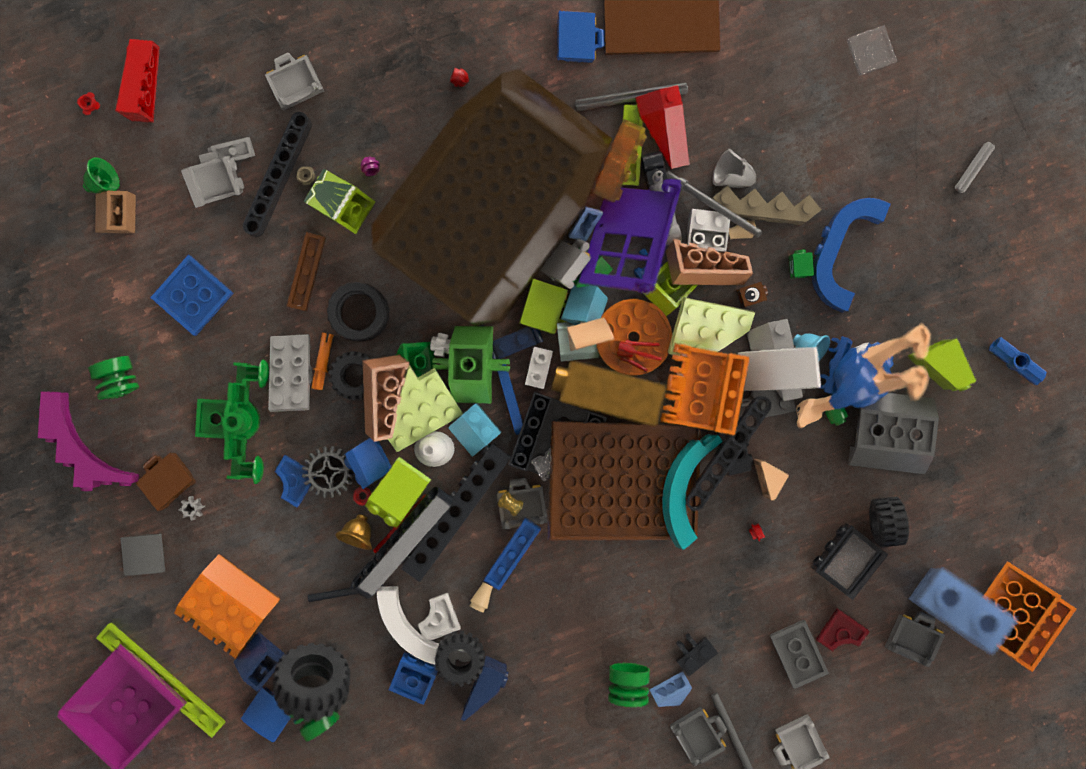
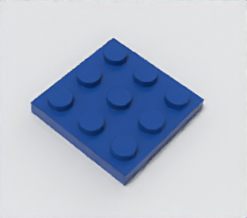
[151,254,234,336]

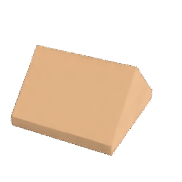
[567,317,614,351]
[753,459,789,500]

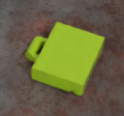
[519,279,568,334]

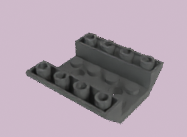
[848,393,939,474]

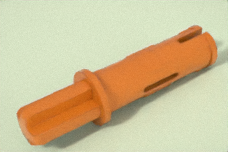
[311,333,334,390]

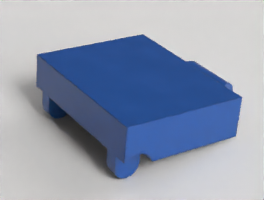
[557,11,605,63]

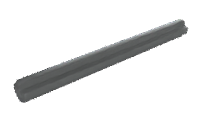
[575,83,688,111]

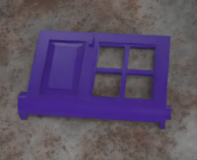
[579,179,681,294]

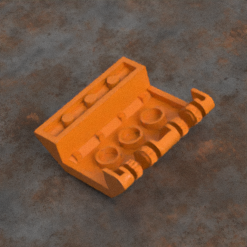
[660,343,750,435]
[174,554,280,659]

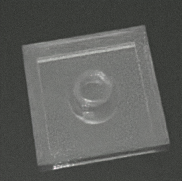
[847,25,897,76]

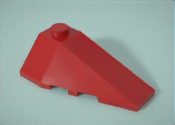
[635,85,689,169]

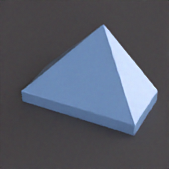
[568,206,603,242]
[650,671,692,707]

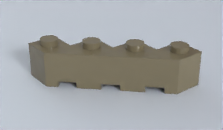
[712,186,821,225]

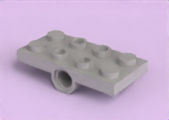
[269,334,312,412]

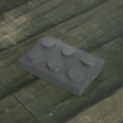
[769,619,829,689]

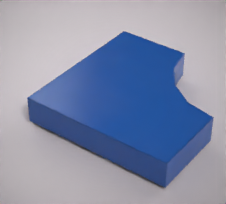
[274,455,316,508]

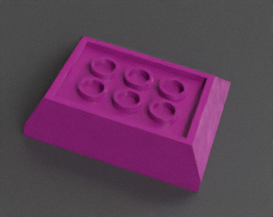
[57,644,187,769]

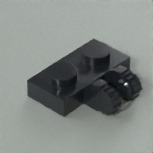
[676,633,718,677]

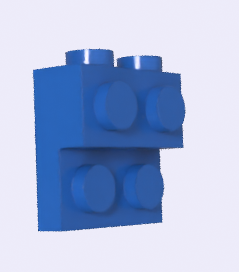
[389,652,438,705]

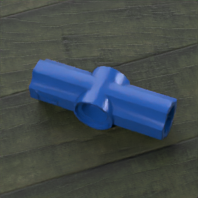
[989,337,1047,385]

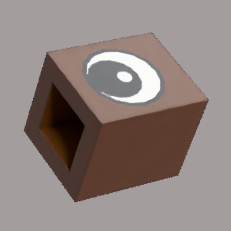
[736,282,768,308]

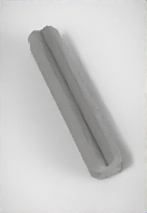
[955,142,995,193]

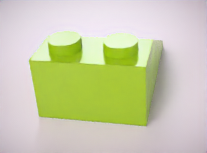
[644,261,698,316]

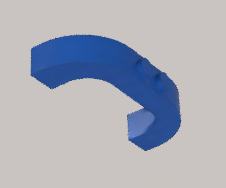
[812,198,890,313]

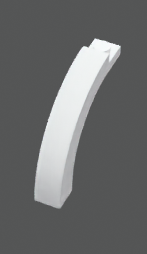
[377,586,471,665]

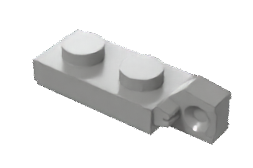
[199,137,255,163]

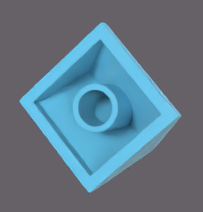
[561,285,608,325]

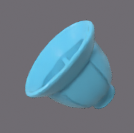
[793,334,830,362]

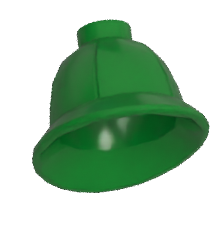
[83,157,120,194]

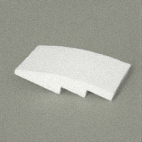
[738,347,821,391]

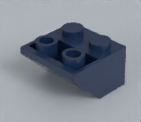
[233,632,286,692]

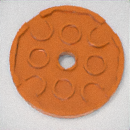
[596,299,672,376]

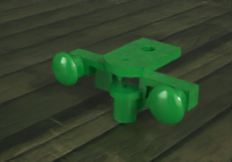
[195,359,270,484]

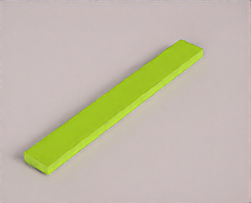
[96,623,226,738]

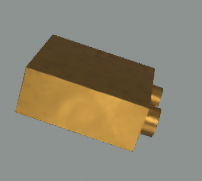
[552,361,666,426]

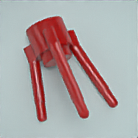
[616,340,662,372]

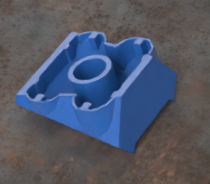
[344,438,392,489]

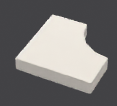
[418,593,461,642]

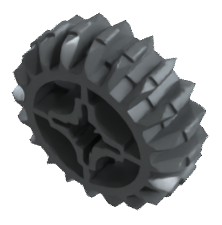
[302,446,355,498]

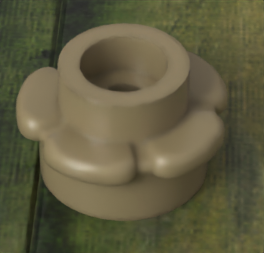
[296,166,316,185]

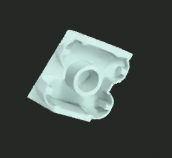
[557,322,599,361]

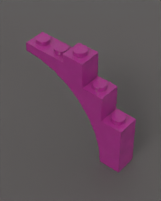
[38,392,139,491]

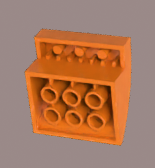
[983,561,1077,672]

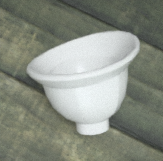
[414,431,455,467]

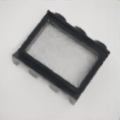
[811,523,889,600]

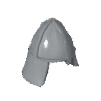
[712,149,756,188]

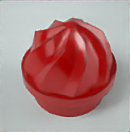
[450,68,469,87]

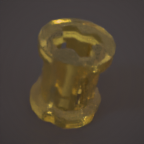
[498,491,523,516]

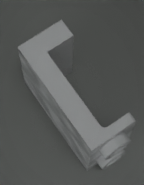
[181,155,244,208]

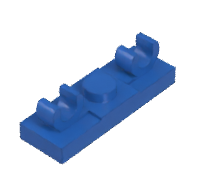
[818,336,853,395]

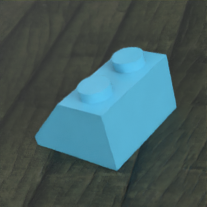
[448,403,501,457]

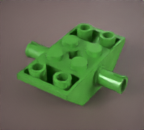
[432,326,510,403]

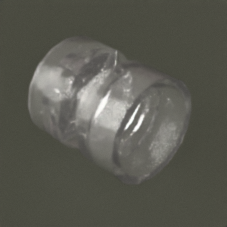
[531,449,551,482]

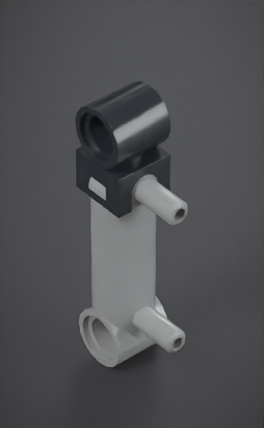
[641,151,682,246]

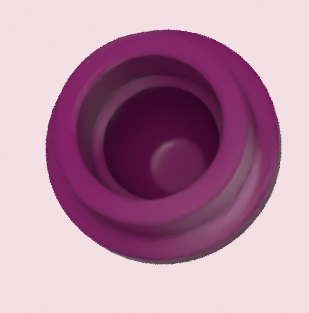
[361,156,380,176]

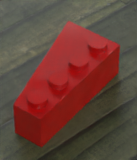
[116,39,160,123]

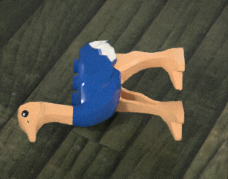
[796,325,930,428]

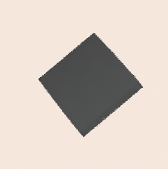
[121,534,165,576]

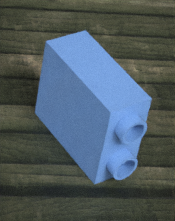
[909,568,1017,654]

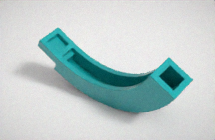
[662,434,723,550]

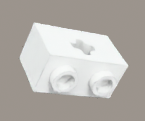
[525,347,553,389]

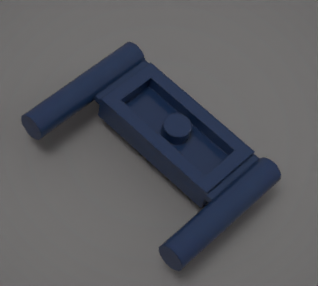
[481,325,544,359]

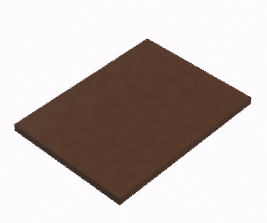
[604,0,720,55]
[548,421,701,540]

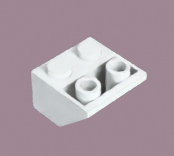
[687,209,730,252]

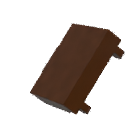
[136,453,196,511]

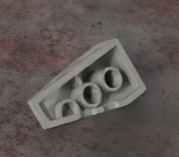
[746,319,803,402]

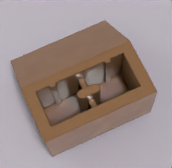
[95,191,136,233]

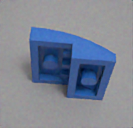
[241,687,290,742]

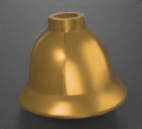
[335,515,372,550]

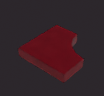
[816,608,870,652]

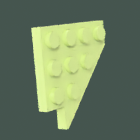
[668,297,755,356]
[388,365,463,452]

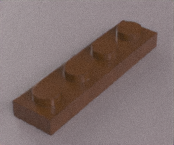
[287,232,326,312]

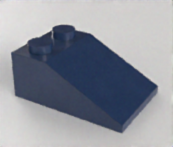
[461,656,509,721]

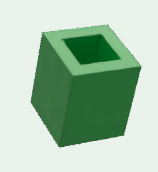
[789,250,814,279]

